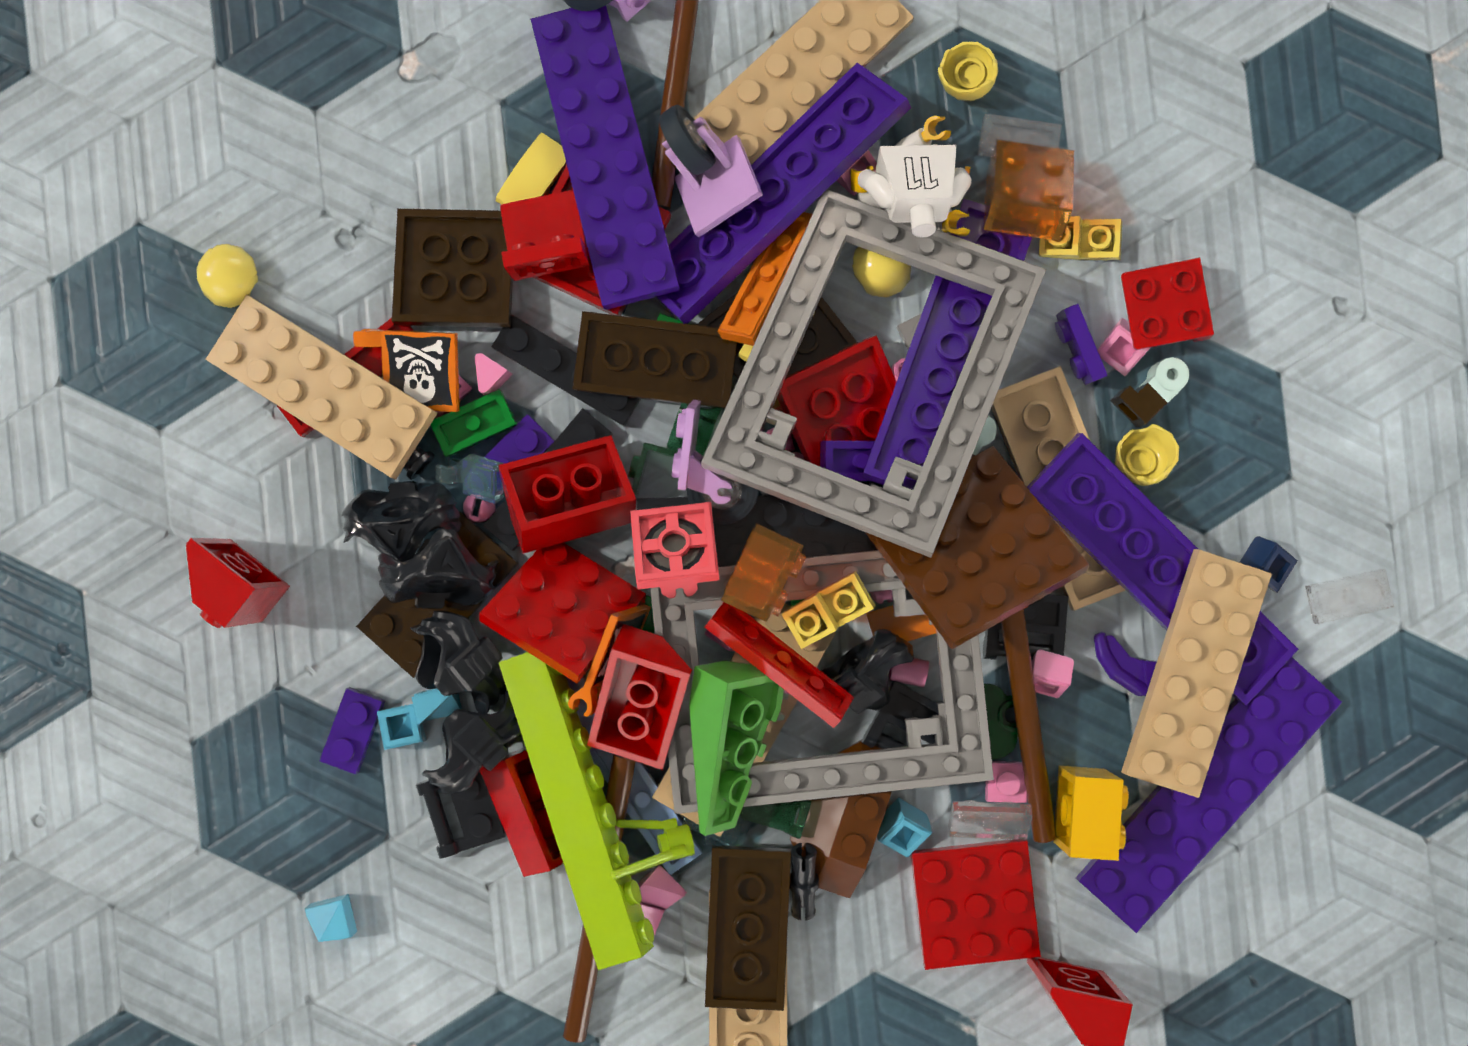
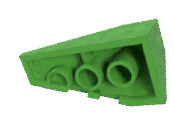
[689,661,784,836]

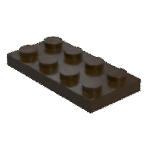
[572,311,737,409]
[356,512,519,678]
[705,845,791,1011]

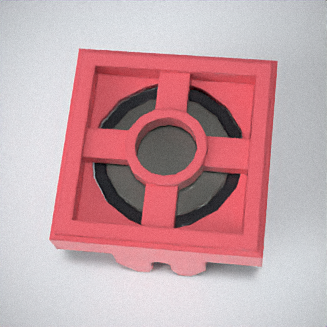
[630,502,720,599]

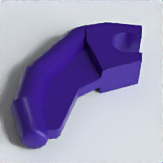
[1094,632,1157,696]

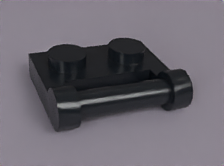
[983,594,1068,660]
[861,681,939,749]
[416,766,506,859]

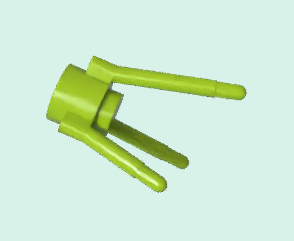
[610,818,695,879]

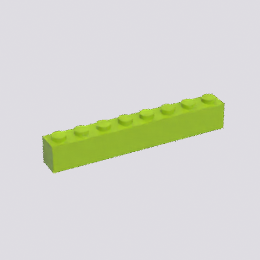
[498,652,654,970]

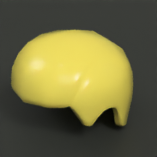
[938,42,998,101]
[197,244,258,308]
[852,247,911,298]
[1115,424,1179,486]

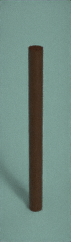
[651,0,699,210]
[1001,608,1057,843]
[563,754,636,1043]

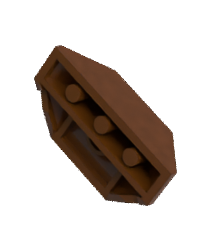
[790,739,892,899]

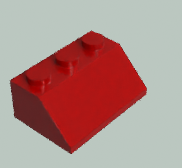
[498,435,636,554]
[186,538,290,628]
[587,624,692,770]
[480,747,564,877]
[1027,957,1133,1046]

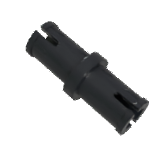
[789,843,819,921]

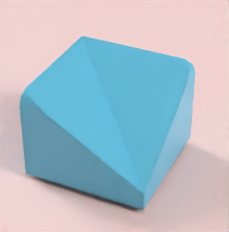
[412,688,462,725]
[377,704,427,750]
[877,797,933,858]
[305,894,357,942]

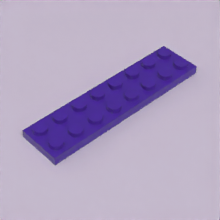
[530,5,680,310]
[656,62,911,324]
[863,199,1038,490]
[1027,433,1299,706]
[1076,657,1342,933]

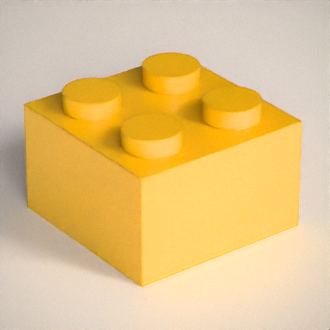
[1054,766,1129,861]

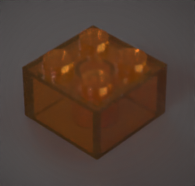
[984,139,1074,241]
[721,522,806,622]

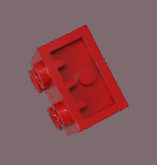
[500,190,590,281]
[1121,257,1214,350]

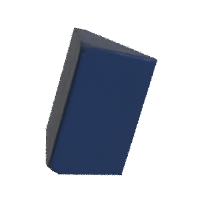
[1239,536,1298,593]

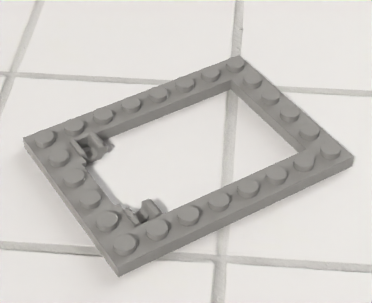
[701,190,1046,558]
[650,550,994,814]

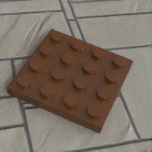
[865,446,1089,650]

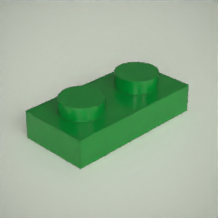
[431,389,517,458]

